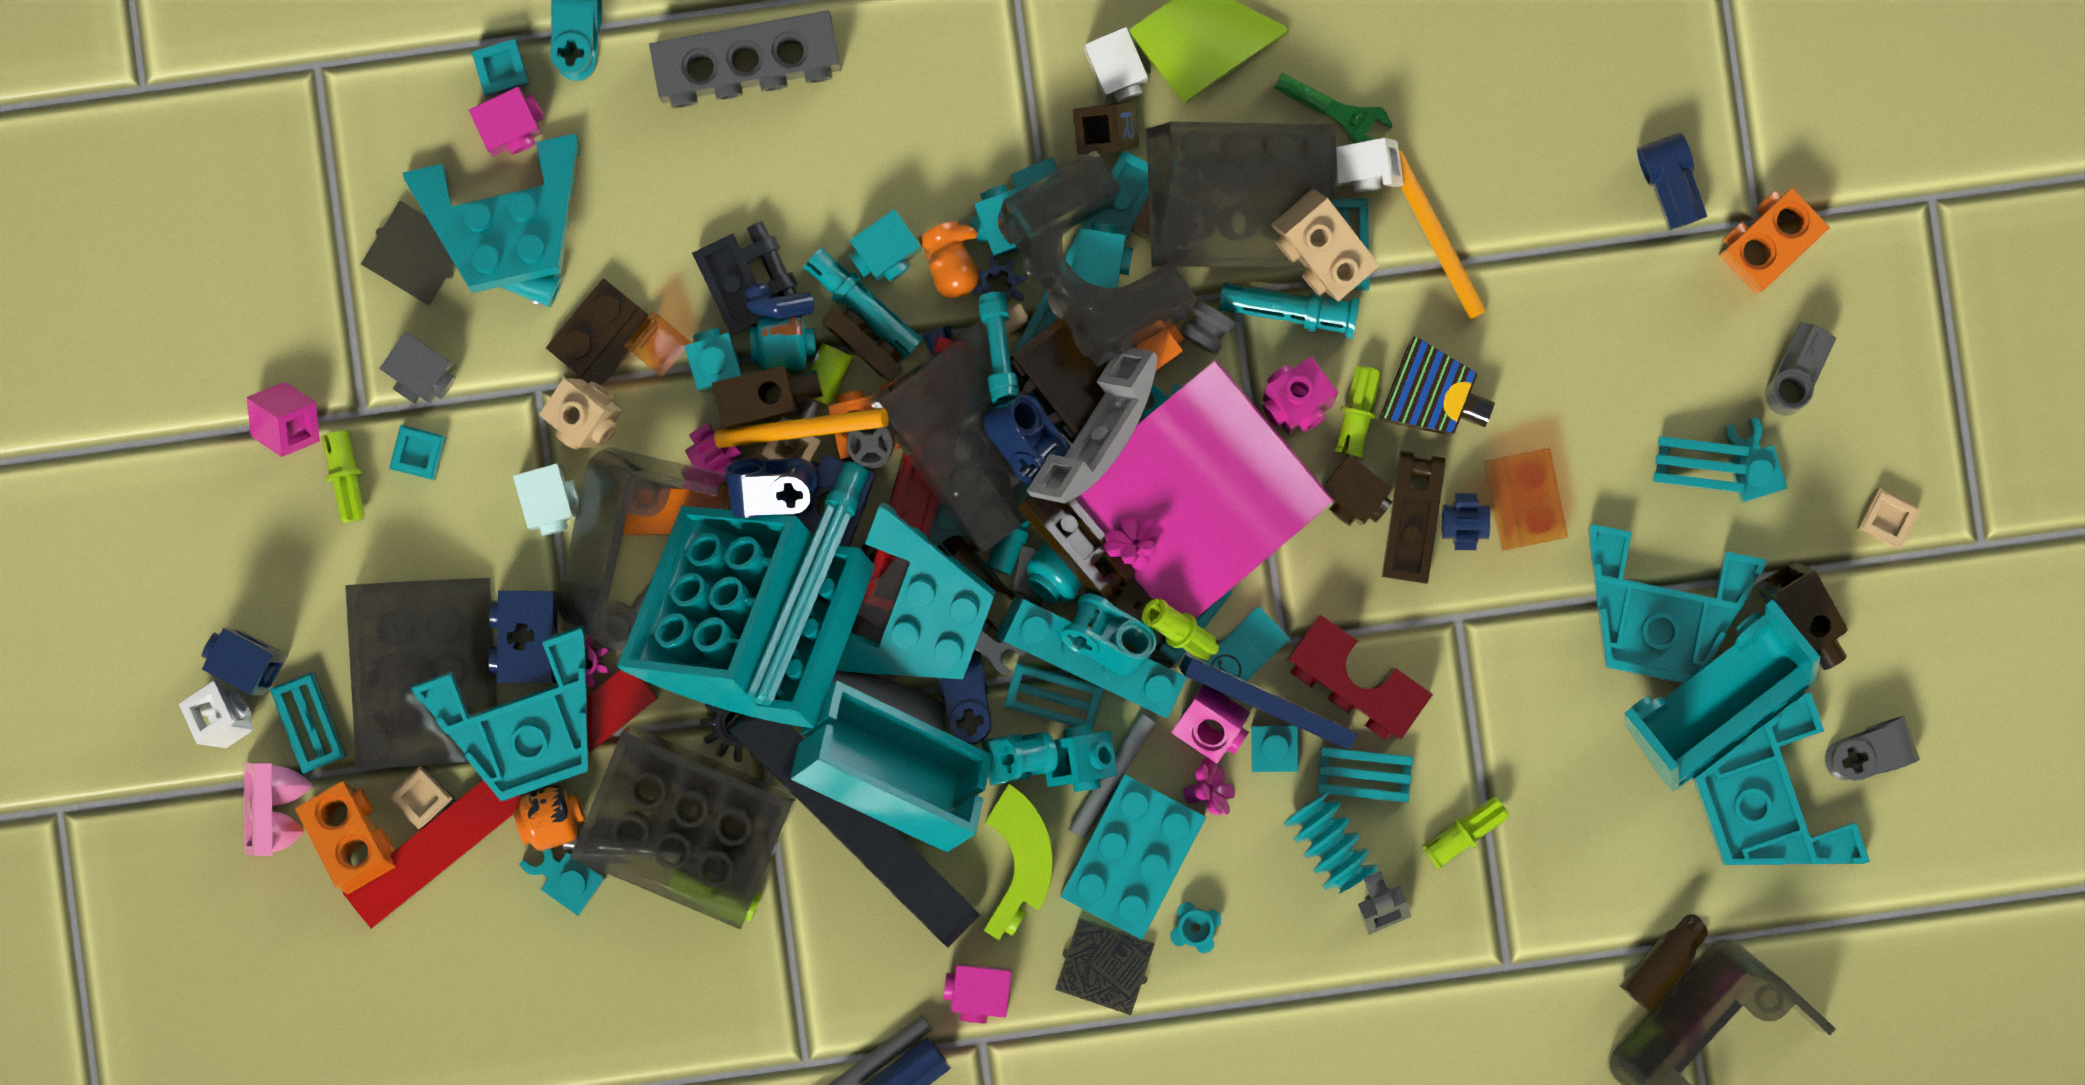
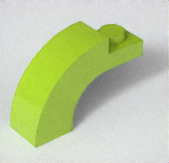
[983,783,1053,940]

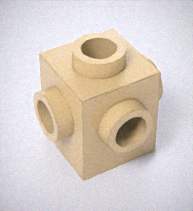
[539,378,622,450]

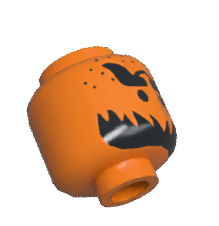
[513,785,585,851]

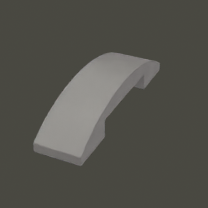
[1027,346,1158,503]

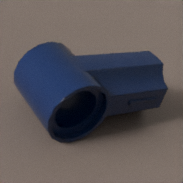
[1637,132,1708,230]

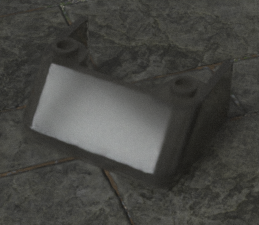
[558,448,726,652]
[1607,939,1836,1085]

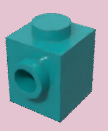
[969,185,1036,259]
[848,209,922,282]
[1071,222,1133,294]
[684,328,744,393]

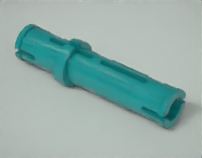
[803,247,924,360]

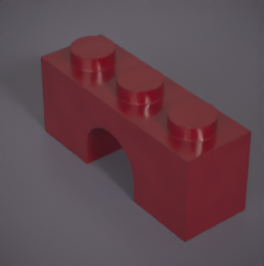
[1286,614,1433,741]

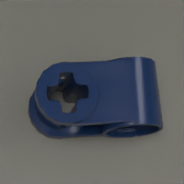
[984,395,1070,486]
[725,457,818,518]
[938,654,991,744]

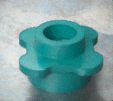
[1170,902,1221,953]

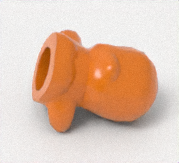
[918,221,980,299]

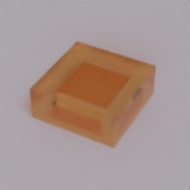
[624,311,691,377]

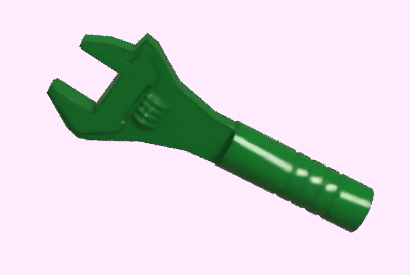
[1274,72,1393,144]

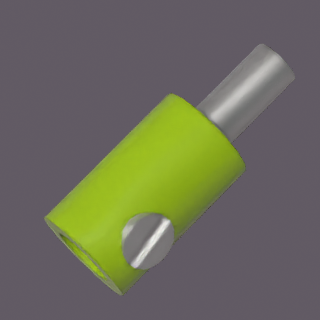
[797,343,853,419]

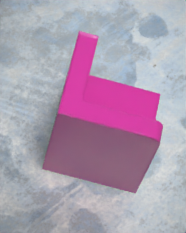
[246,383,320,457]

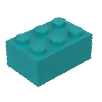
[1060,774,1206,940]

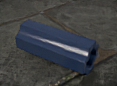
[864,1037,951,1085]

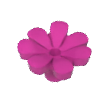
[1104,517,1164,570]
[1183,757,1235,816]

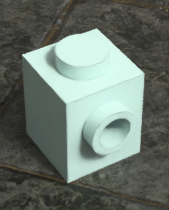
[513,463,581,536]

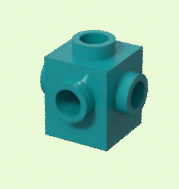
[1045,724,1118,792]

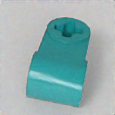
[550,0,602,81]
[1061,593,1156,676]
[982,732,1058,785]

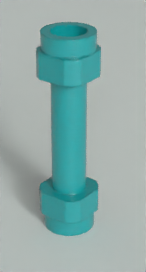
[979,292,1019,404]

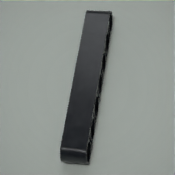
[725,713,980,948]

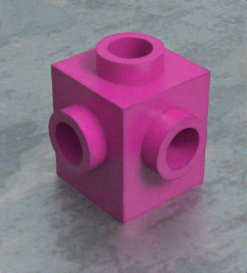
[1262,356,1338,435]

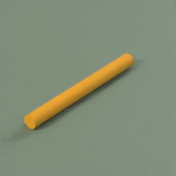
[1399,150,1487,320]
[714,408,889,448]

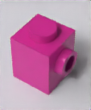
[469,87,545,157]
[943,963,1012,1023]

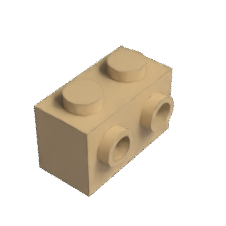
[1271,189,1380,302]

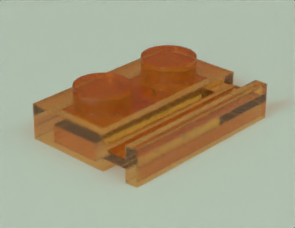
[1483,448,1568,551]

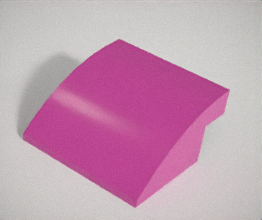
[1075,360,1334,618]

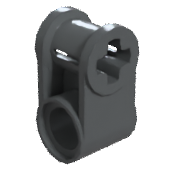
[1825,716,1920,781]

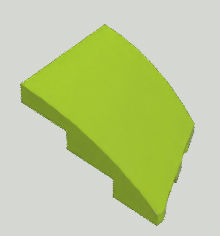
[1129,0,1289,106]

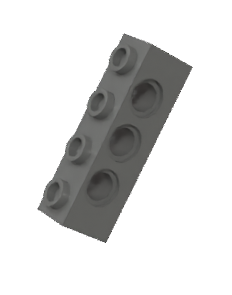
[649,10,841,108]

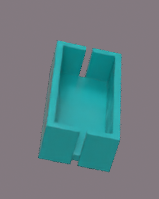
[790,680,992,852]

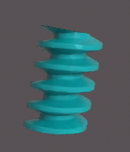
[1284,790,1379,894]

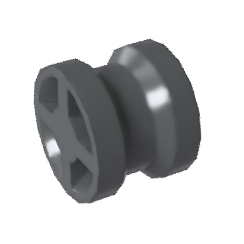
[1179,300,1236,356]
[847,427,894,469]

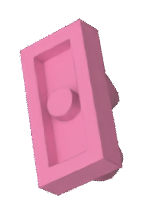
[243,763,313,856]

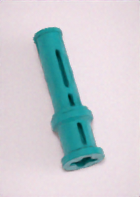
[1219,282,1360,339]

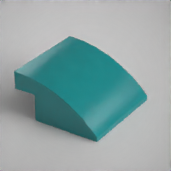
[617,506,875,728]

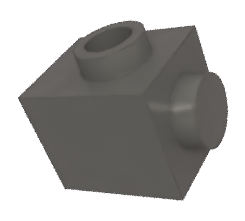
[379,331,456,404]

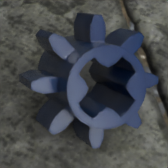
[971,256,1027,304]
[1441,493,1490,551]

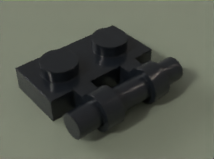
[692,221,798,337]

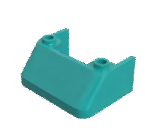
[1624,599,1820,791]

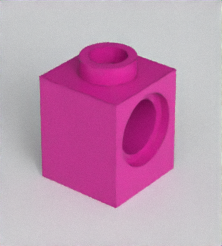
[1171,684,1251,763]

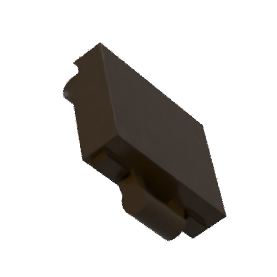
[1009,303,1116,443]

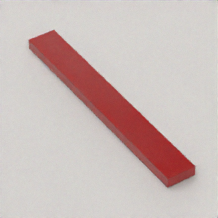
[342,670,659,929]

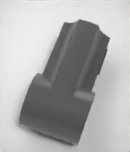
[1765,321,1837,416]

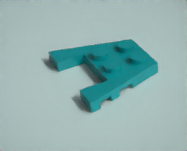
[403,133,580,293]
[836,502,996,679]
[1588,524,1767,684]
[411,625,589,801]
[1693,692,1870,865]

